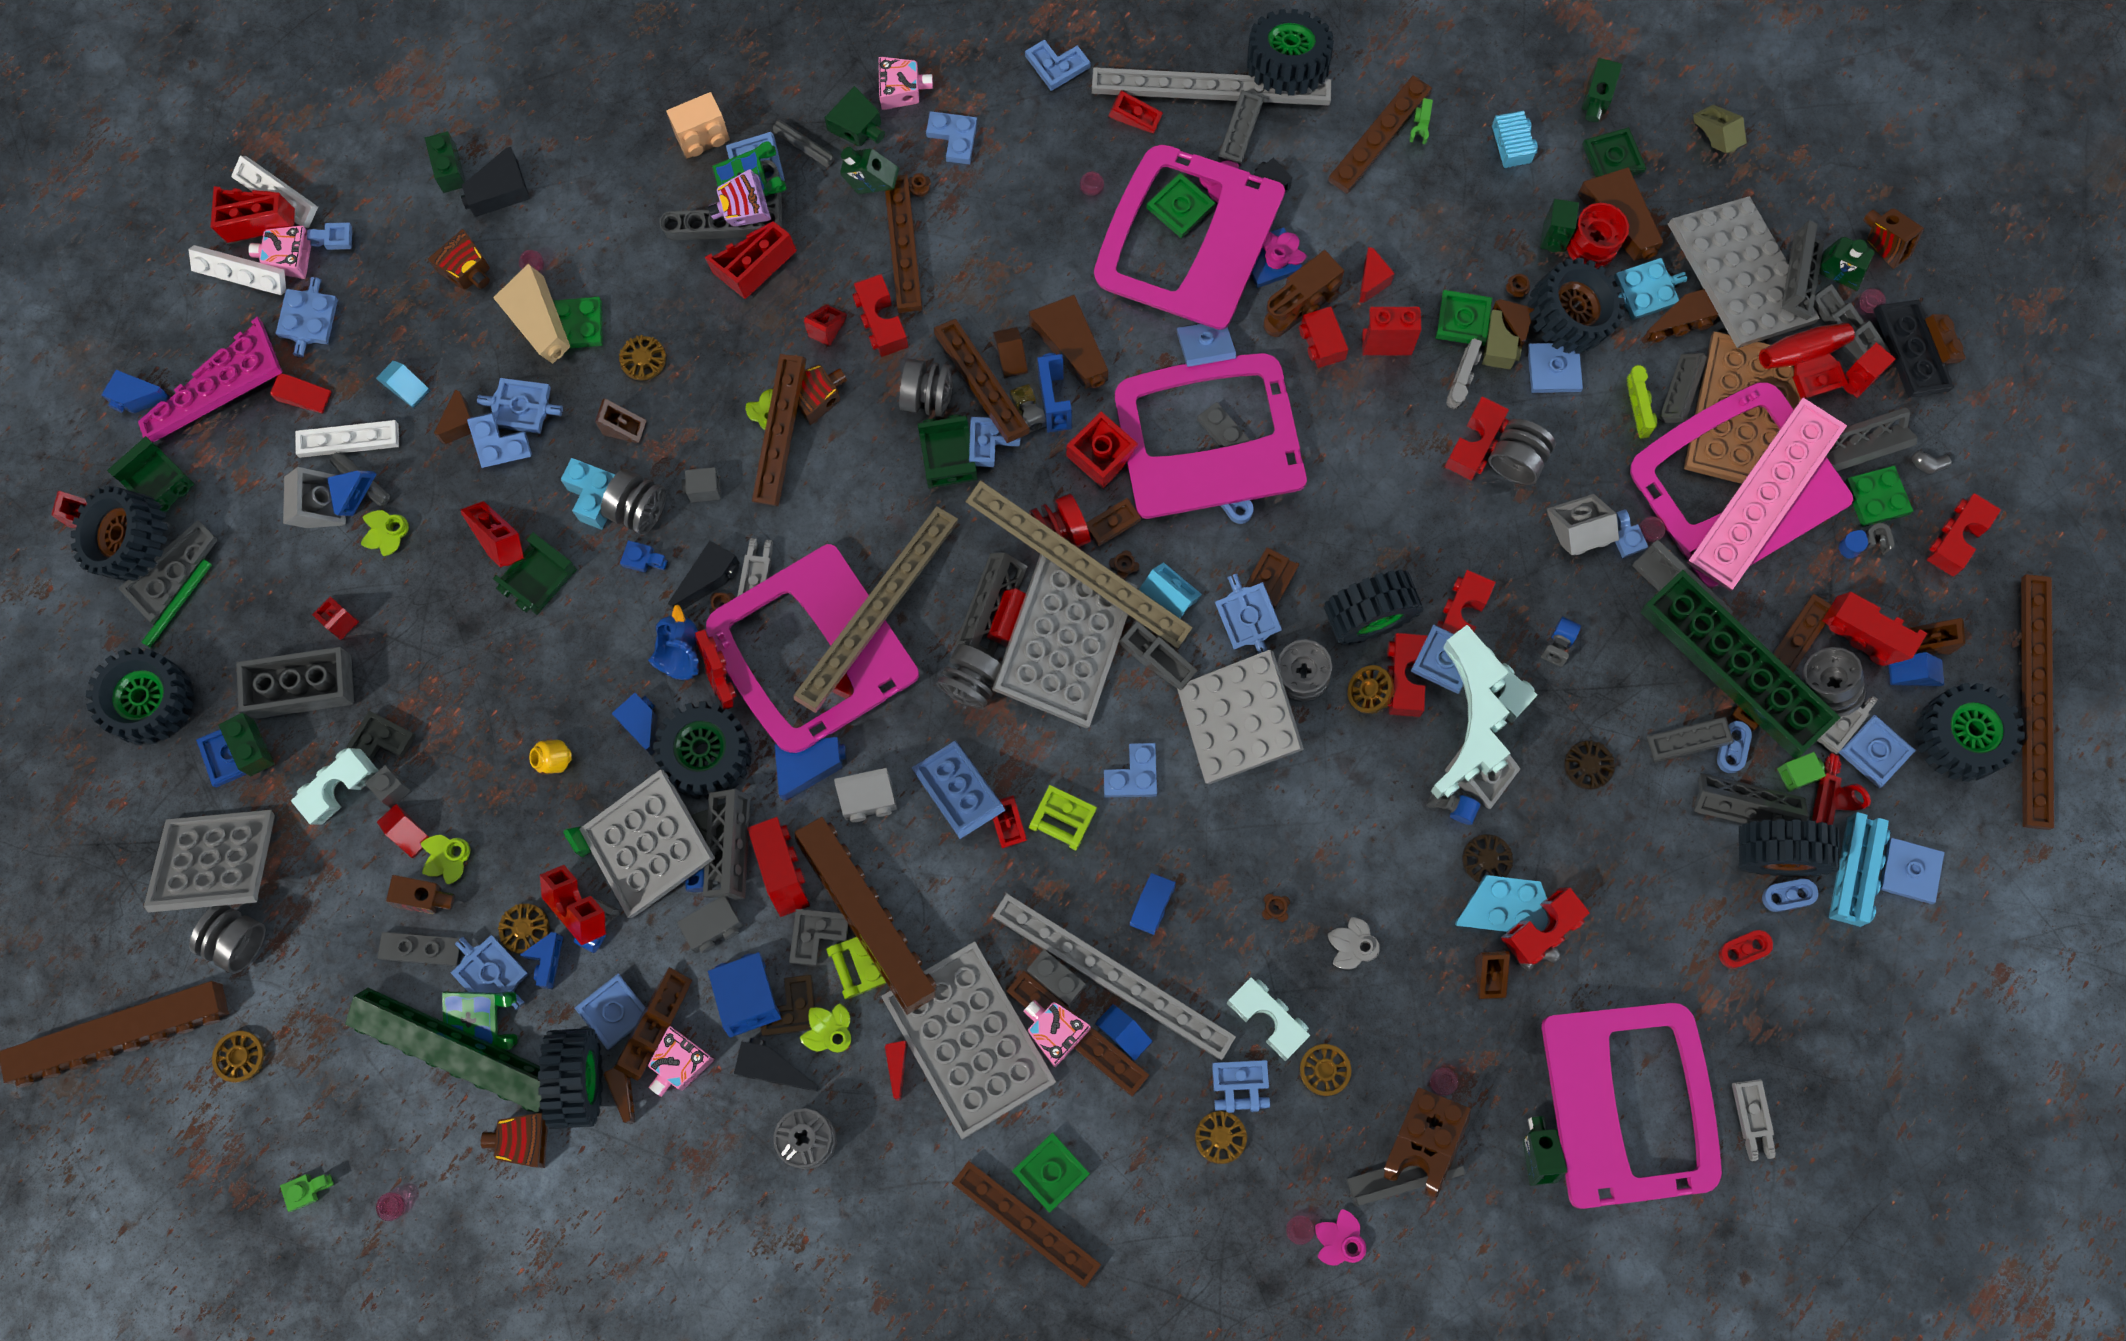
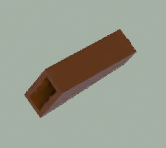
[1578,167,1663,261]
[1029,294,1108,389]

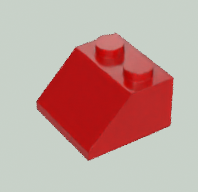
[1066,411,1138,488]

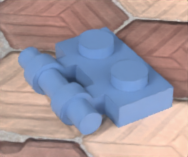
[1212,1060,1270,1113]

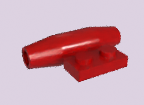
[1759,323,1855,399]

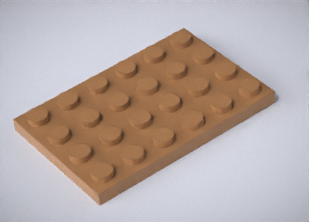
[1684,331,1801,484]

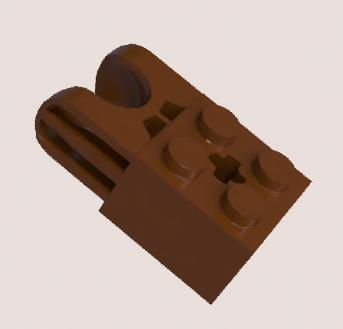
[1263,250,1344,337]
[1384,1087,1471,1199]

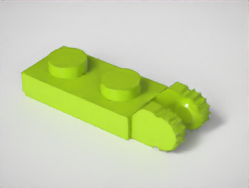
[1626,365,1657,439]

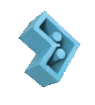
[561,458,615,530]

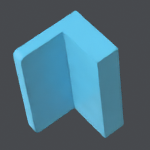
[1139,562,1202,619]

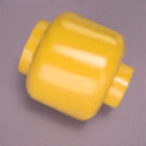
[529,739,571,775]

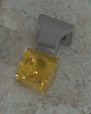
[1009,384,1046,433]

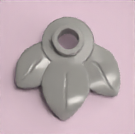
[1328,917,1380,969]

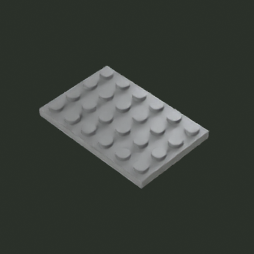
[1668,196,1820,348]
[992,554,1138,728]
[881,941,1057,1140]

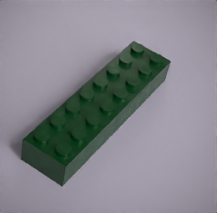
[1640,570,1841,759]

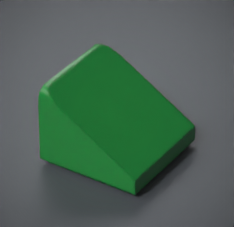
[563,826,591,857]

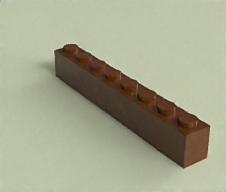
[795,817,937,1015]
[0,981,229,1088]

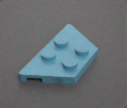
[1455,875,1548,932]

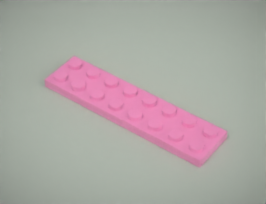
[1687,398,1847,591]

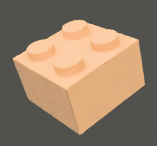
[666,92,730,159]

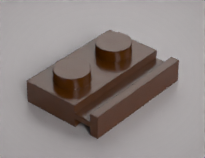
[1245,547,1299,609]

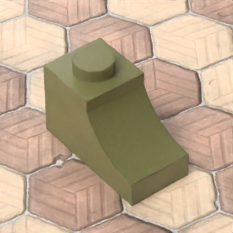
[1693,105,1747,153]
[1481,309,1522,370]

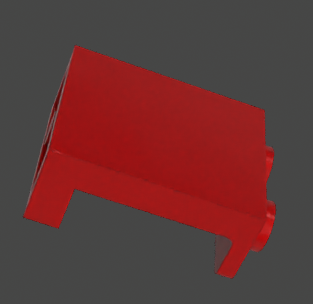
[1362,307,1421,355]

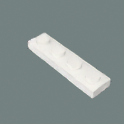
[231,156,318,228]
[189,245,286,295]
[295,420,399,458]

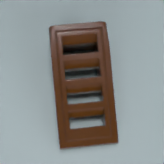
[604,1068,635,1125]

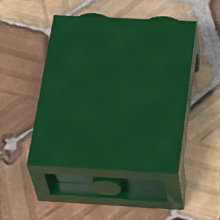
[917,415,978,488]
[107,436,195,512]
[493,532,577,615]

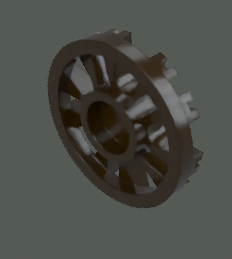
[1564,740,1615,790]
[1462,834,1513,883]

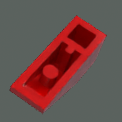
[460,501,524,568]

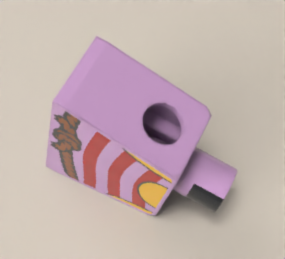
[708,169,771,226]

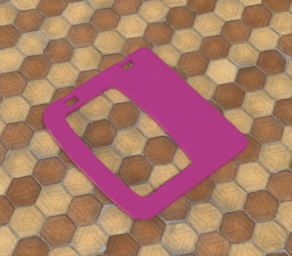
[1094,145,1285,330]
[1115,353,1307,519]
[1630,383,1853,588]
[706,544,919,753]
[1542,1003,1722,1209]

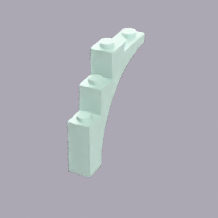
[1431,625,1511,799]

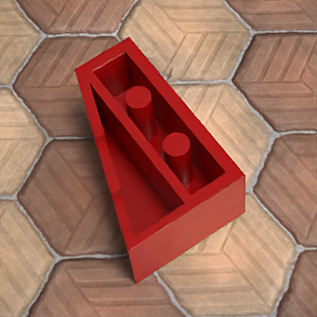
[210,186,295,243]
[705,221,797,299]
[1822,592,1927,666]
[747,817,810,917]

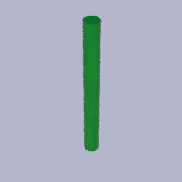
[141,559,212,648]

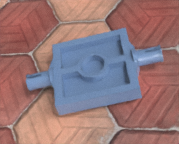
[276,277,338,358]
[477,378,563,434]
[1215,574,1282,654]
[451,935,529,1010]

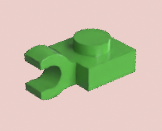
[1409,98,1433,144]
[280,1174,334,1212]

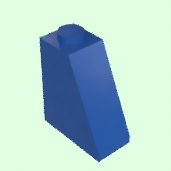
[775,737,846,801]

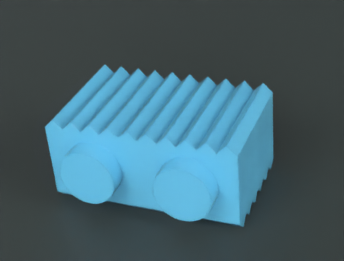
[1492,111,1538,168]

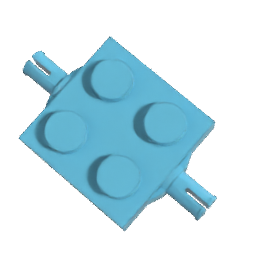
[1613,258,1687,320]

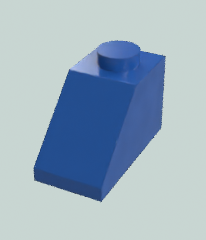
[102,370,170,414]
[611,693,657,755]

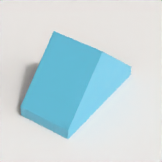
[376,361,430,408]

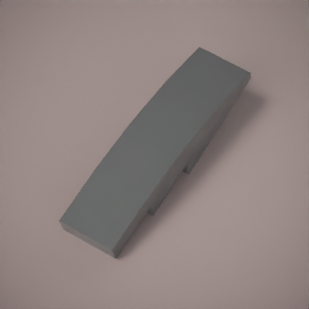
[1813,284,1894,370]

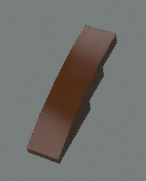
[614,967,692,1081]

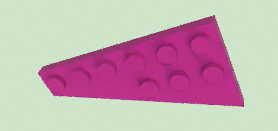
[138,316,282,442]

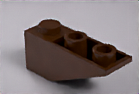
[1642,289,1719,344]

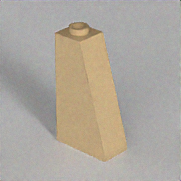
[493,264,570,364]

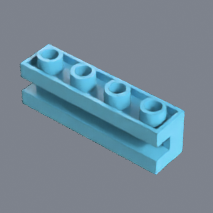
[1829,812,1890,927]

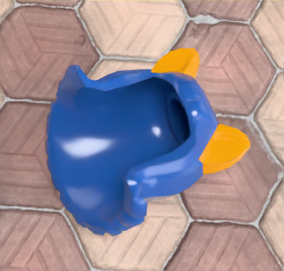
[648,605,699,680]

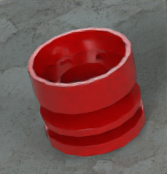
[1566,202,1629,269]
[1029,493,1091,547]

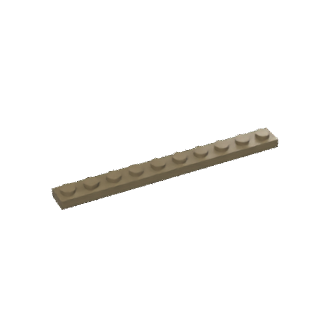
[965,480,1193,648]
[794,506,958,713]

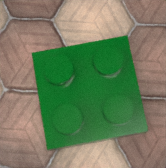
[1147,173,1215,239]
[1435,290,1492,346]
[553,297,603,348]
[1844,466,1913,527]
[1012,1132,1090,1213]

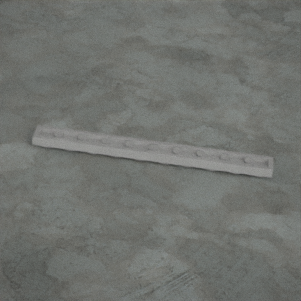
[1092,68,1331,105]
[992,893,1236,1061]

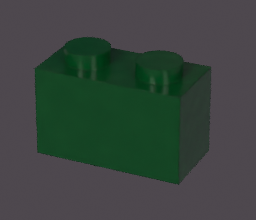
[424,131,466,193]
[1540,198,1579,252]
[218,712,275,777]

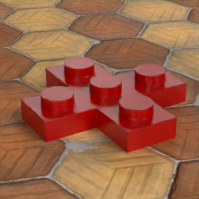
[695,629,736,710]

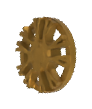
[619,335,666,380]
[1348,665,1395,714]
[498,904,550,954]
[212,1031,266,1083]
[1300,1044,1351,1096]
[1195,1111,1247,1164]

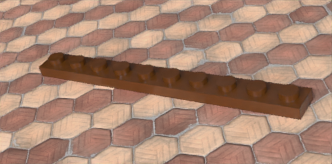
[2021,574,2054,830]

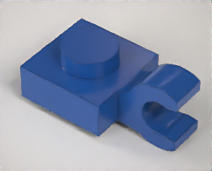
[620,541,668,573]

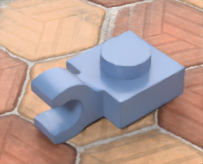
[307,223,352,250]
[1615,509,1648,558]

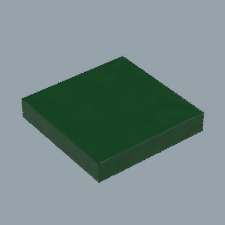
[1582,127,1646,177]

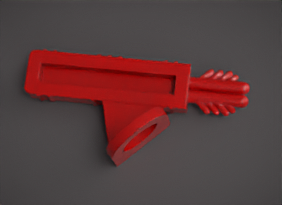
[1812,753,1871,825]

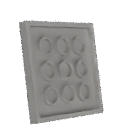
[1177,650,1304,784]
[579,769,715,918]
[144,810,275,913]

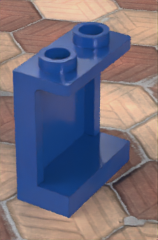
[1037,353,1072,433]
[708,952,781,1038]

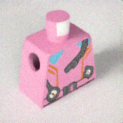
[879,57,933,110]
[249,226,311,279]
[1024,1000,1091,1068]
[648,1027,715,1097]

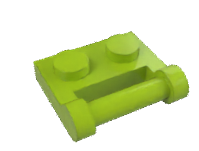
[1029,785,1097,851]
[826,937,886,1000]

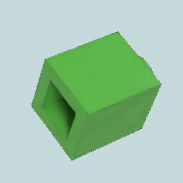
[1777,752,1826,792]

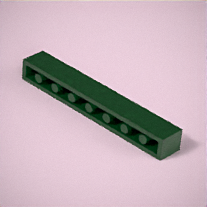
[345,988,542,1113]

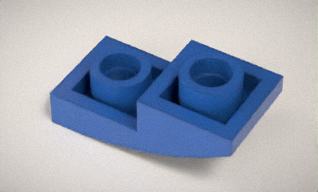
[1130,873,1176,935]

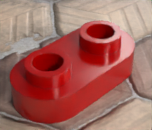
[1719,930,1773,969]

